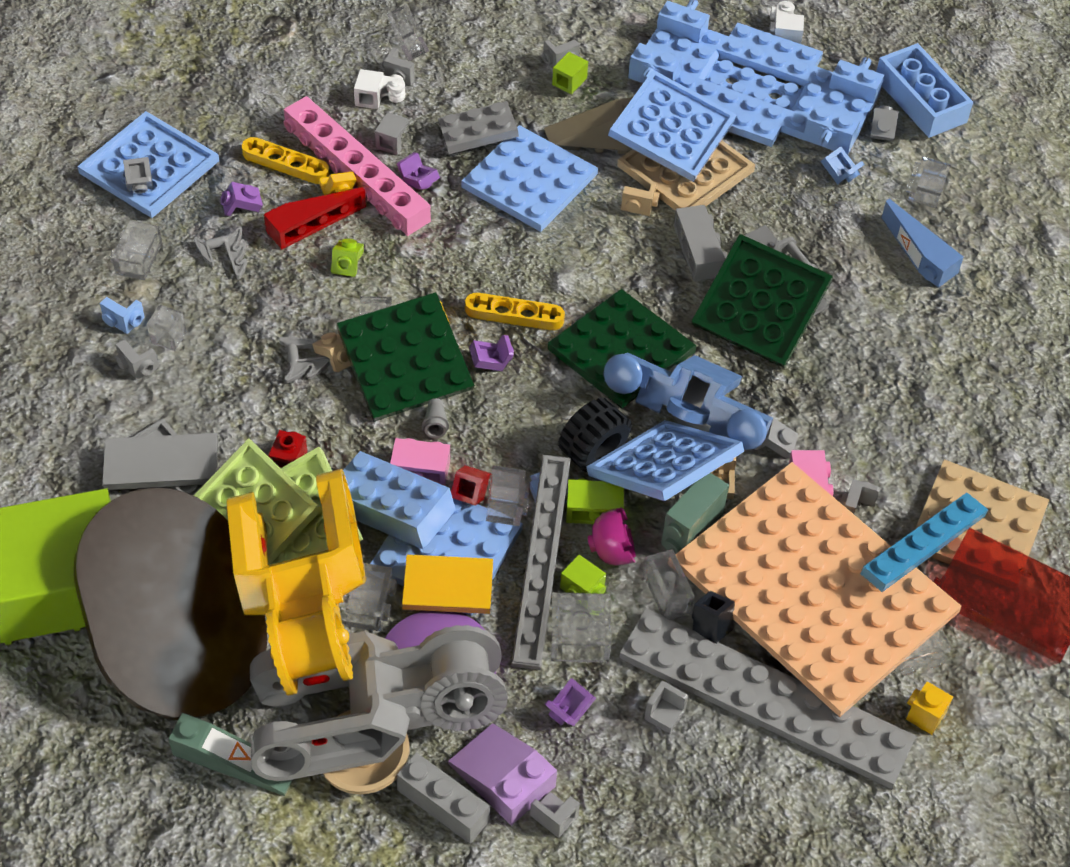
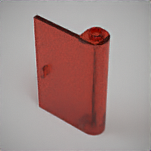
[933,527,1070,664]

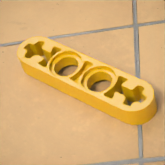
[242,137,330,184]
[465,293,565,330]

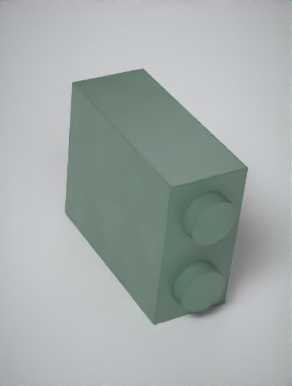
[661,473,729,555]

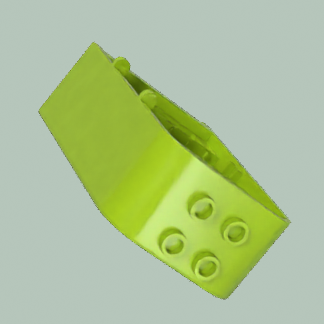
[0,488,111,645]

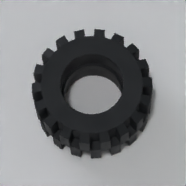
[558,398,632,472]

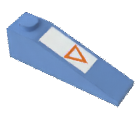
[881,199,964,288]

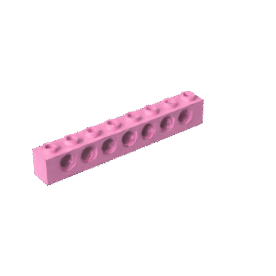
[284,96,431,236]

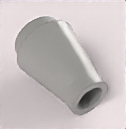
[422,398,449,438]

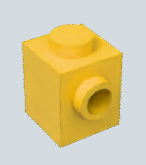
[906,682,953,735]

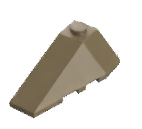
[544,97,633,154]

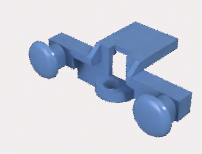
[604,353,773,450]

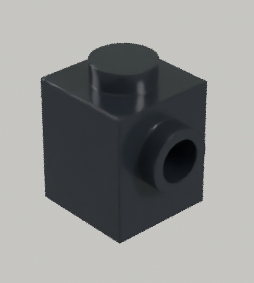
[692,591,735,644]

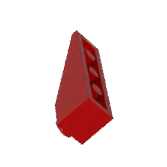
[264,187,366,250]

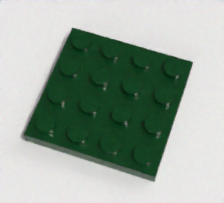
[691,234,833,368]
[548,289,696,408]
[336,292,475,422]

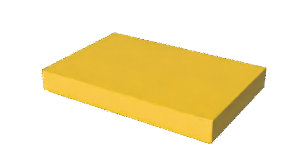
[402,555,493,614]

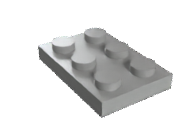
[438,101,519,154]

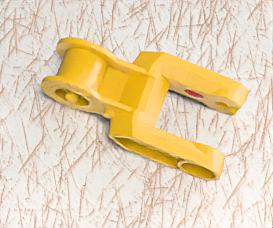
[227,469,366,696]

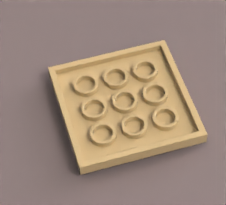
[617,140,755,211]
[915,459,1049,590]

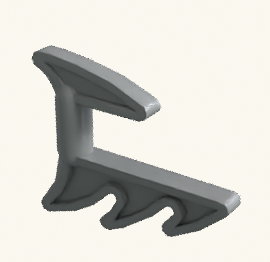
[194,226,247,280]
[279,337,333,383]

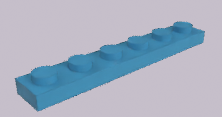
[860,492,988,592]

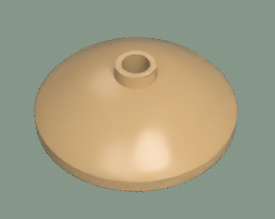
[323,710,410,794]

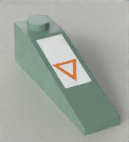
[168,713,292,796]

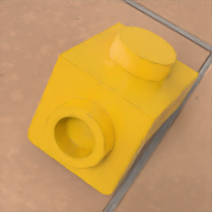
[319,172,356,195]

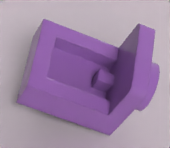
[397,152,440,190]
[221,182,263,216]
[469,335,514,371]
[545,678,596,726]

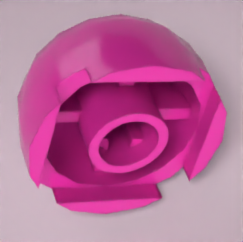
[588,507,636,566]

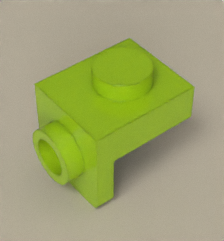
[331,238,364,277]

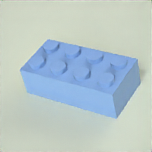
[876,43,973,138]
[343,451,456,549]

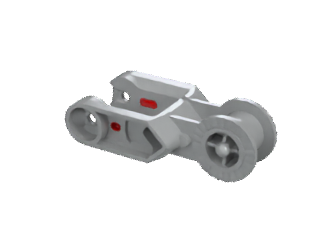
[250,625,508,781]

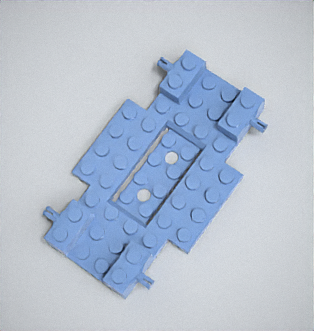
[628,0,884,155]

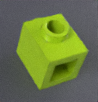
[552,52,588,95]
[560,555,606,607]

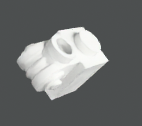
[769,1,804,44]
[354,69,405,109]

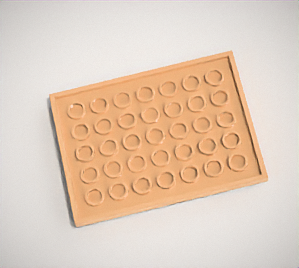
[672,462,962,717]

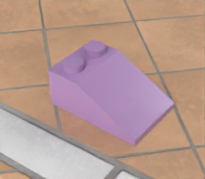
[448,723,557,826]

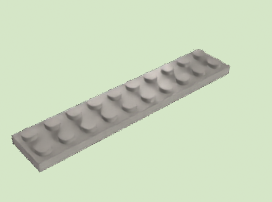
[619,608,916,790]

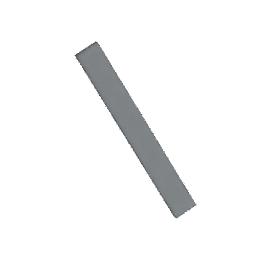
[511,455,571,670]

